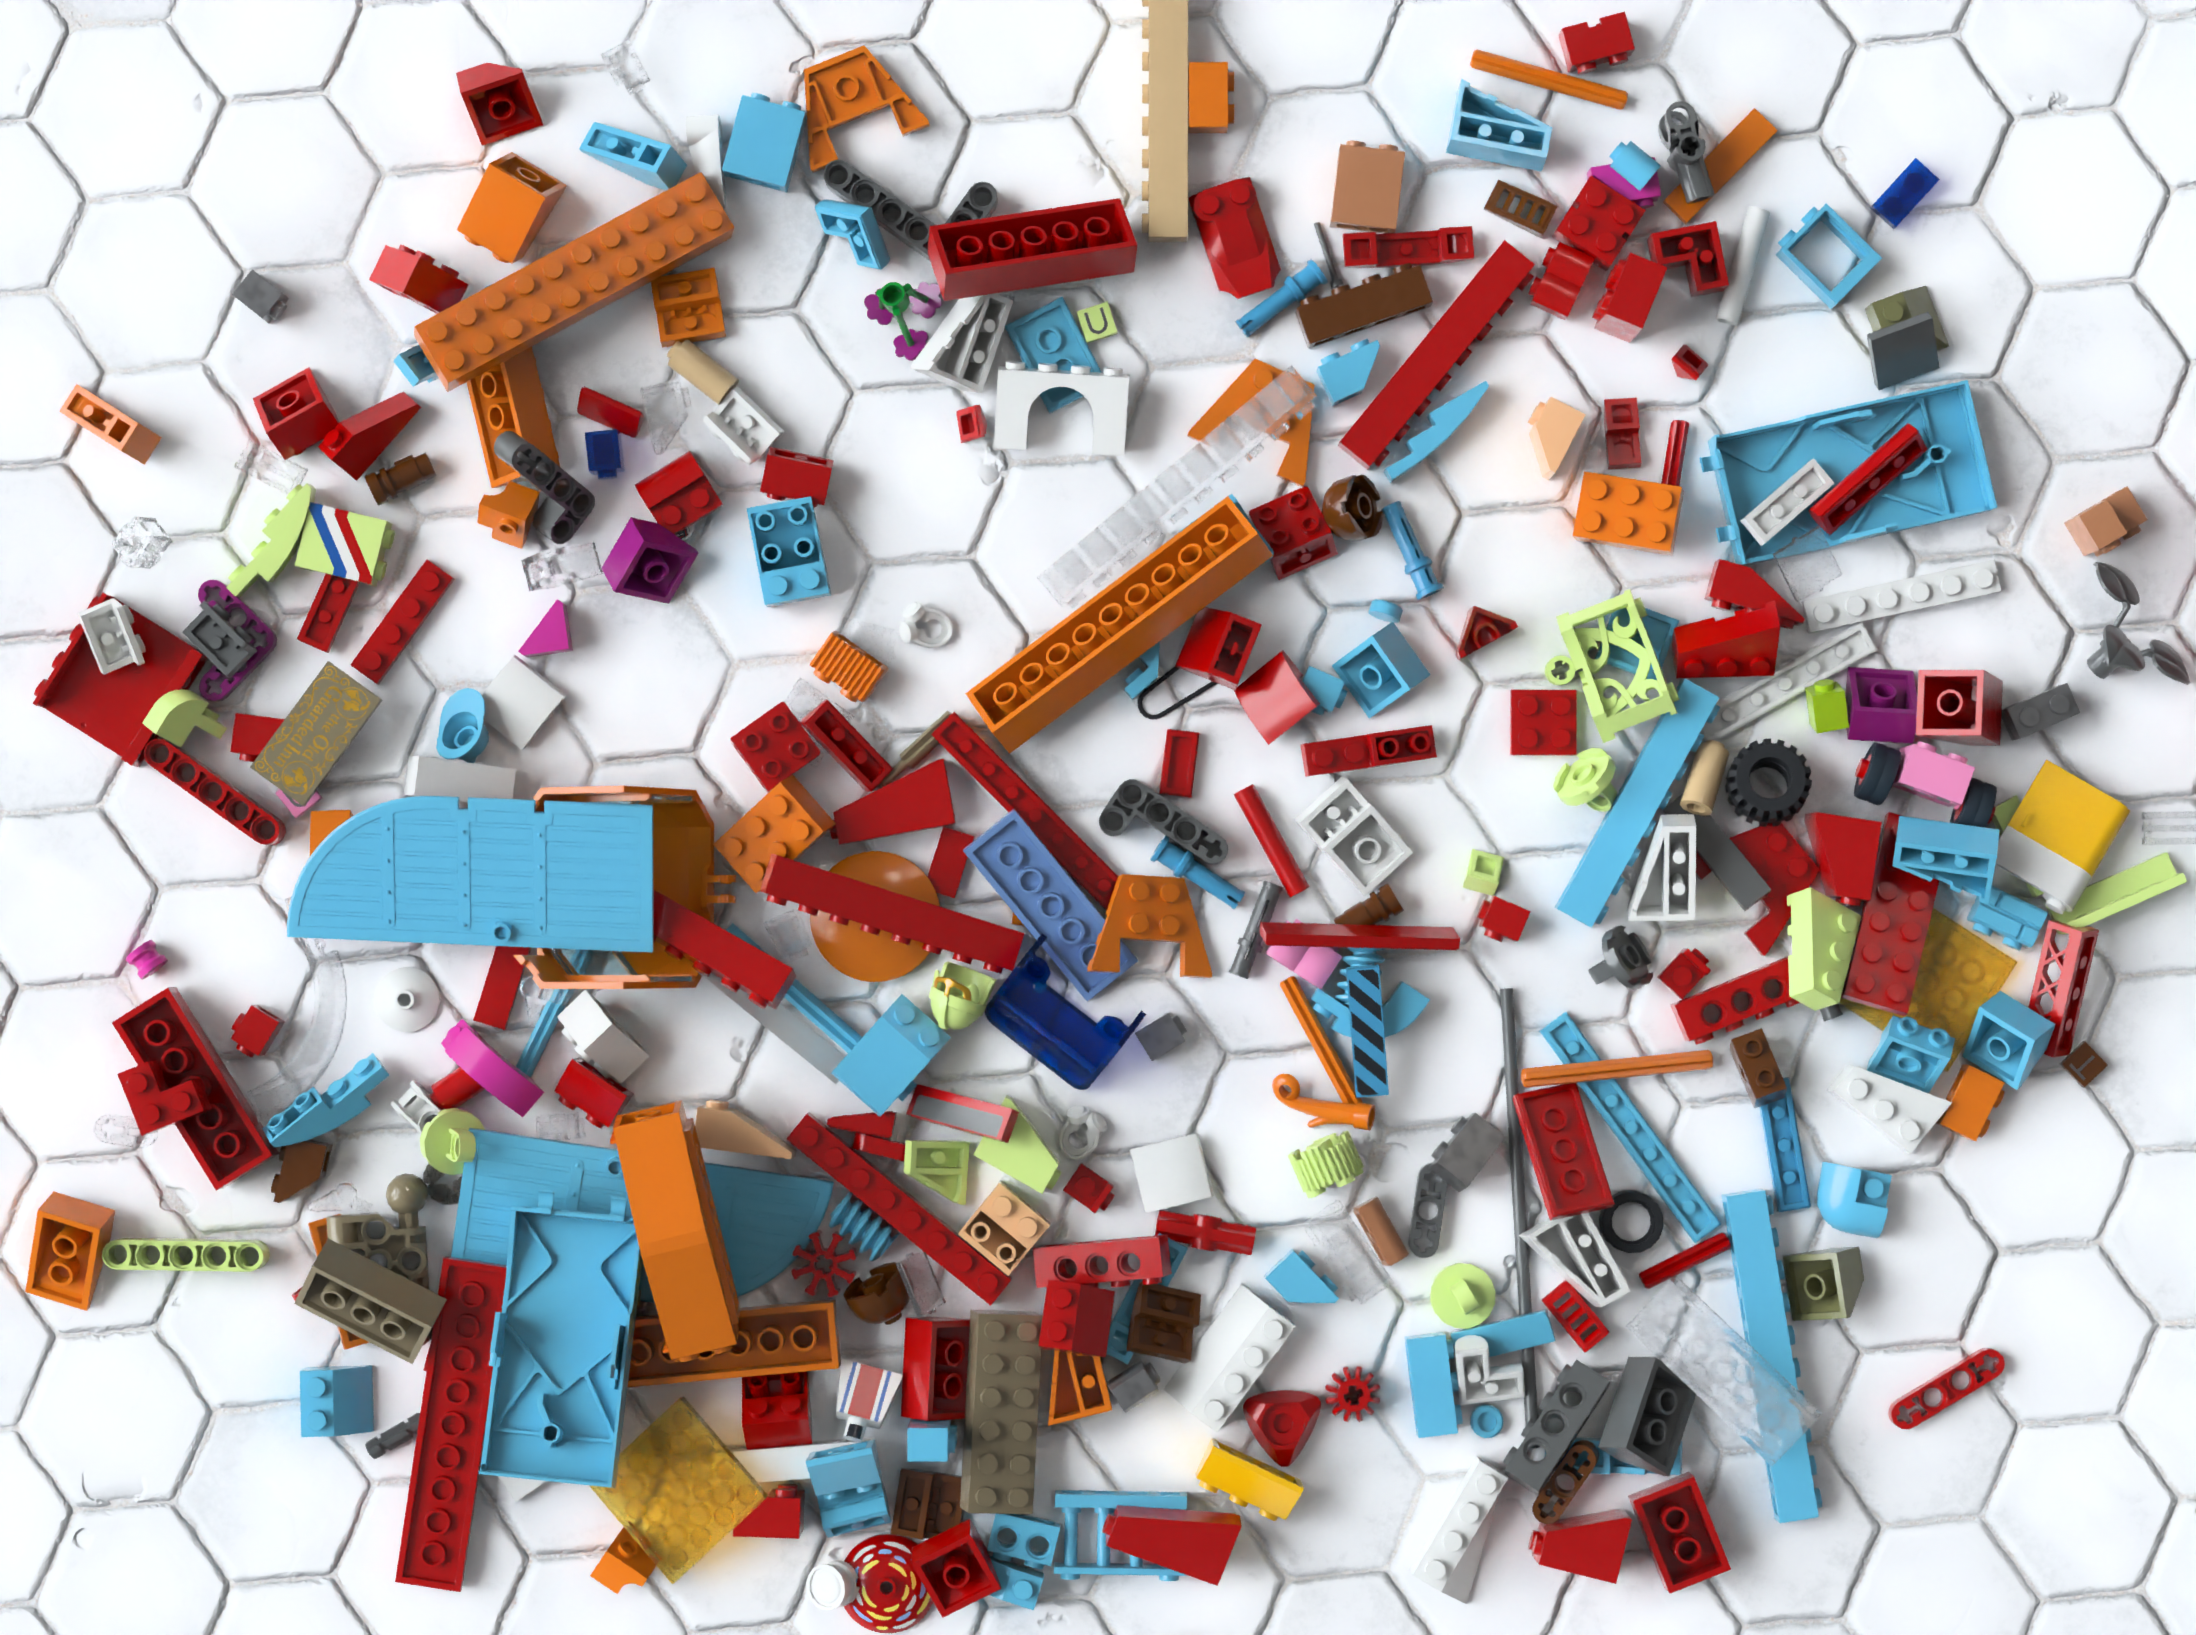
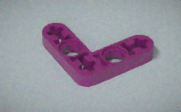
[198,579,277,702]

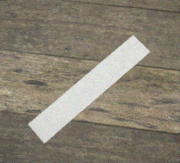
[697,971,845,1085]

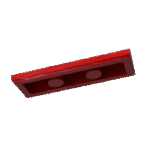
[800,699,893,792]

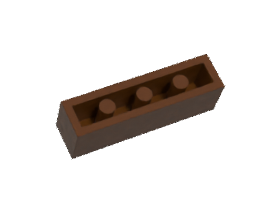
[1295,263,1433,349]

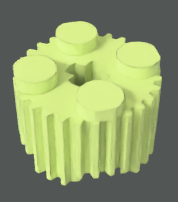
[1288,1130,1364,1198]

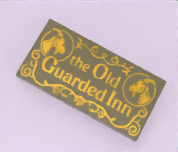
[250,661,383,806]

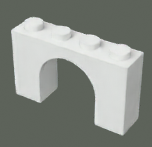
[994,361,1130,456]

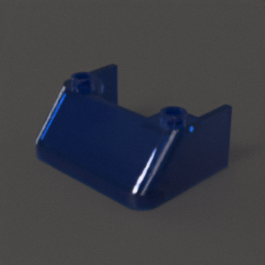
[984,933,1147,1090]

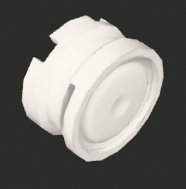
[806,1560,859,1610]

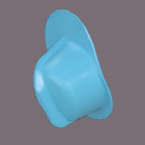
[436,688,489,763]

